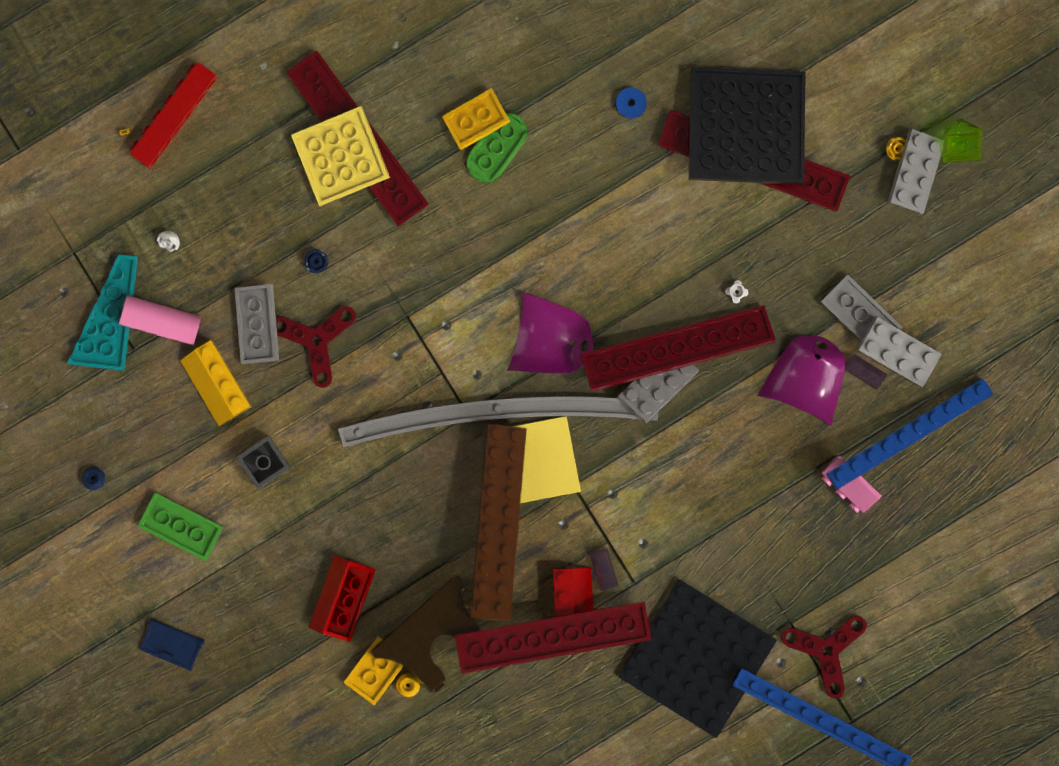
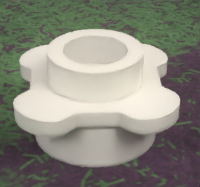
[725,280,748,303]

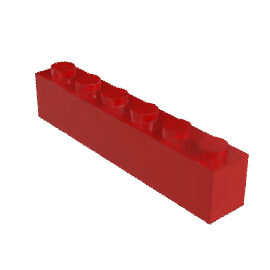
[130,62,218,169]

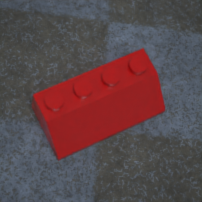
[308,555,376,642]
[553,567,593,617]

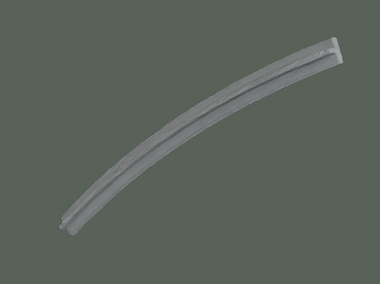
[338,397,658,448]

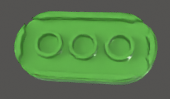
[467,113,527,182]

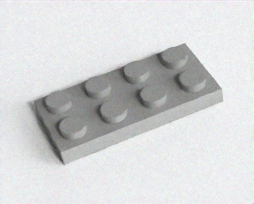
[887,129,945,214]
[821,274,903,341]
[235,284,279,364]
[857,316,942,387]
[618,365,699,424]

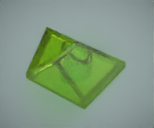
[942,118,983,163]

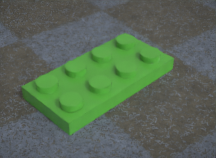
[137,492,224,561]

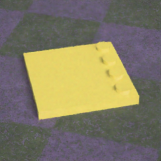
[291,106,390,206]
[513,416,581,503]

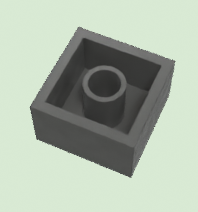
[236,436,292,489]

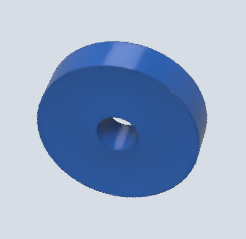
[616,88,646,119]

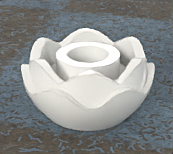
[157,231,180,252]

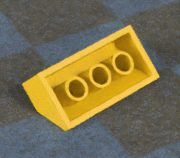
[180,340,252,426]

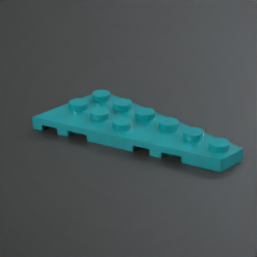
[67,254,139,371]

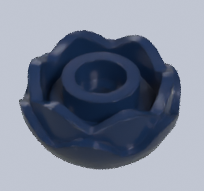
[305,249,328,273]
[81,466,105,490]

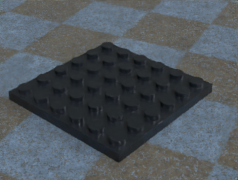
[688,67,806,185]
[618,579,777,738]

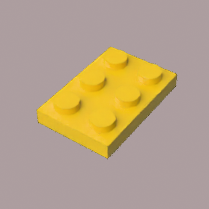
[442,88,510,150]
[344,636,403,706]

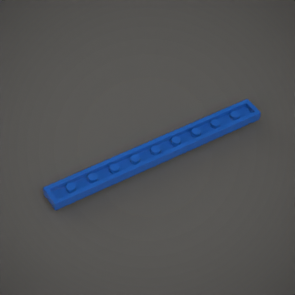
[826,378,993,490]
[732,668,912,766]

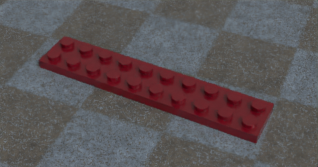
[286,50,429,227]
[658,110,850,212]
[580,305,776,392]
[454,601,651,674]

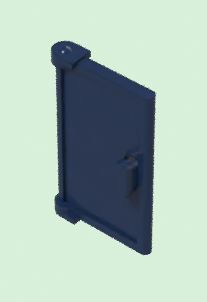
[140,618,205,671]

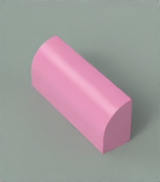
[119,295,201,345]

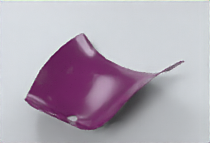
[507,292,593,374]
[757,336,846,426]

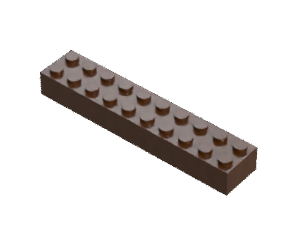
[469,424,527,623]

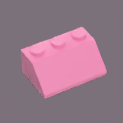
[821,456,882,513]

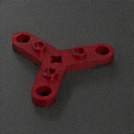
[276,307,356,388]
[781,616,867,698]

